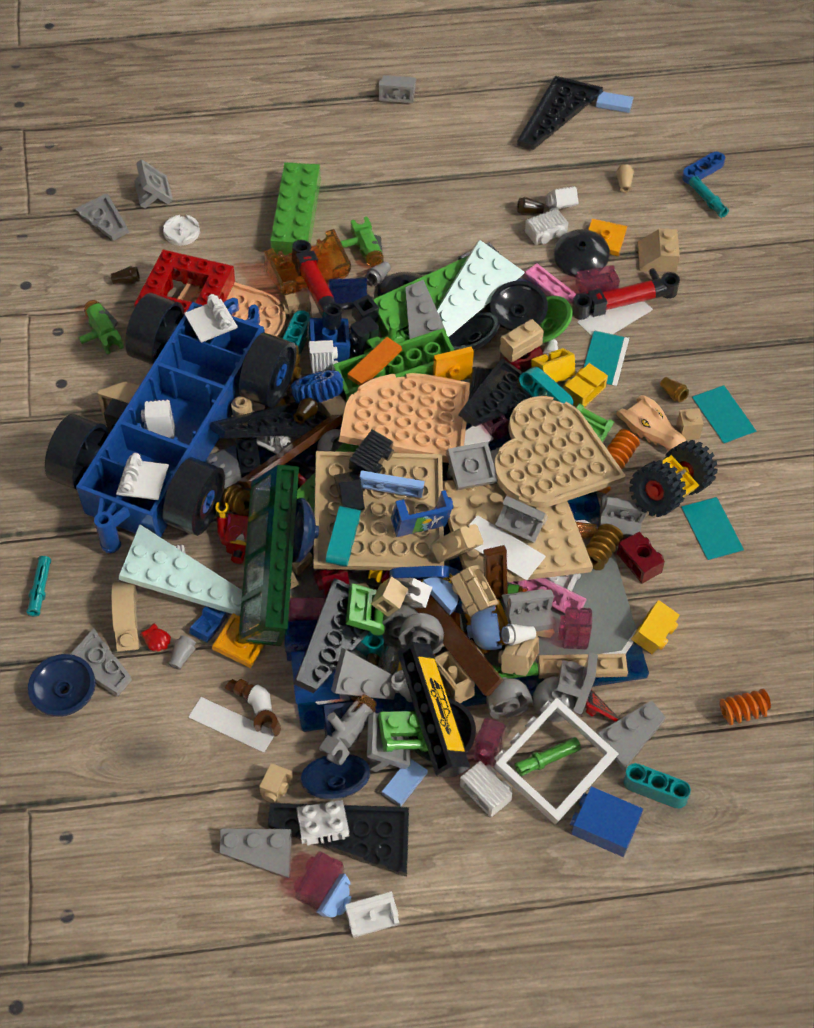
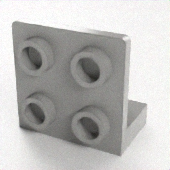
[379,75,416,103]

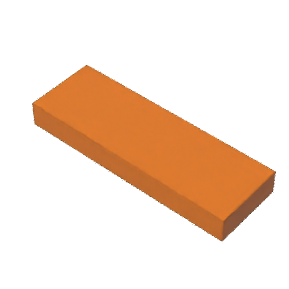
[347,337,402,386]

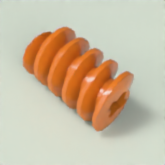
[607,429,640,470]
[720,689,771,726]

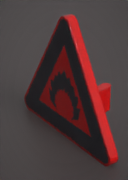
[585,689,620,722]

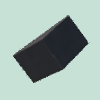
[334,471,365,510]

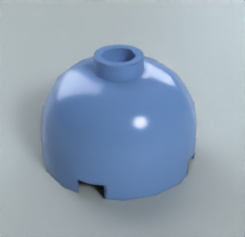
[467,605,502,650]

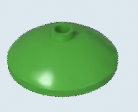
[539,296,573,343]

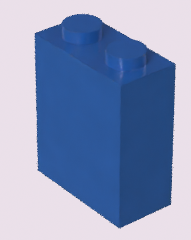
[570,786,643,858]

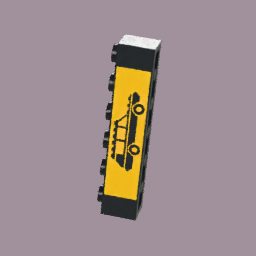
[397,642,471,777]

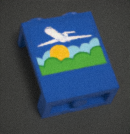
[391,490,453,537]

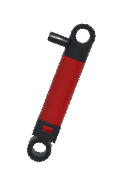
[291,240,352,330]
[572,268,680,320]

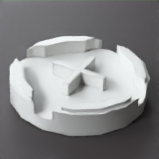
[163,215,200,246]

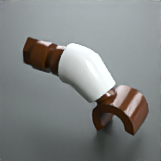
[225,679,281,736]

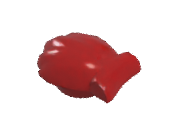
[140,623,171,652]

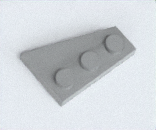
[75,193,130,241]
[406,280,446,339]
[205,445,241,488]
[331,648,396,700]
[220,829,292,878]

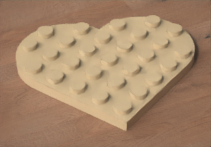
[494,396,626,507]

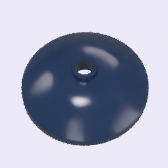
[292,498,319,563]
[28,654,96,717]
[301,754,370,800]

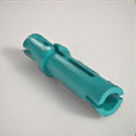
[689,176,729,218]
[26,556,51,617]

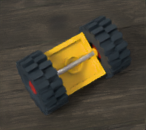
[629,440,718,517]

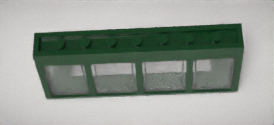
[238,465,299,646]

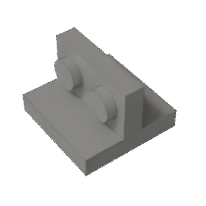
[134,159,173,209]
[446,442,498,490]
[599,495,648,539]
[495,496,548,543]
[501,589,556,631]
[557,652,598,714]
[367,712,411,772]

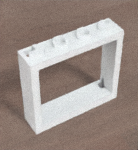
[493,698,619,825]

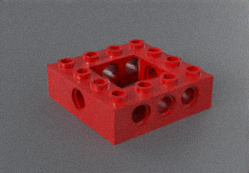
[134,249,235,315]

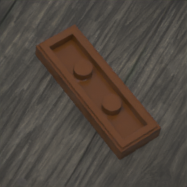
[483,545,508,600]

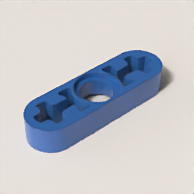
[682,152,725,184]
[389,566,449,579]

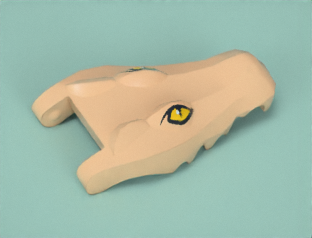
[616,395,686,451]

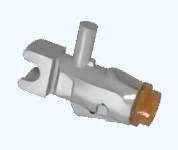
[319,694,377,765]

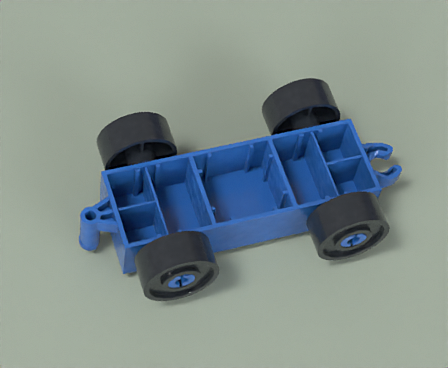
[44,293,297,553]

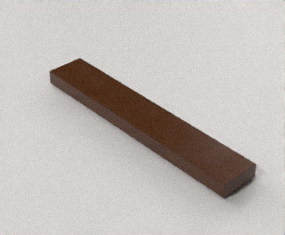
[238,415,343,488]
[414,594,504,696]

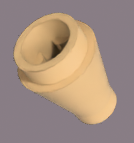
[616,164,634,192]

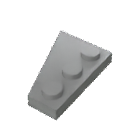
[71,628,132,697]
[598,701,665,771]

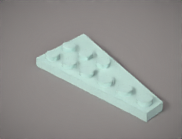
[437,240,525,337]
[119,525,242,616]

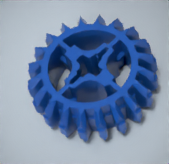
[291,370,344,403]

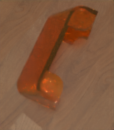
[264,229,351,295]

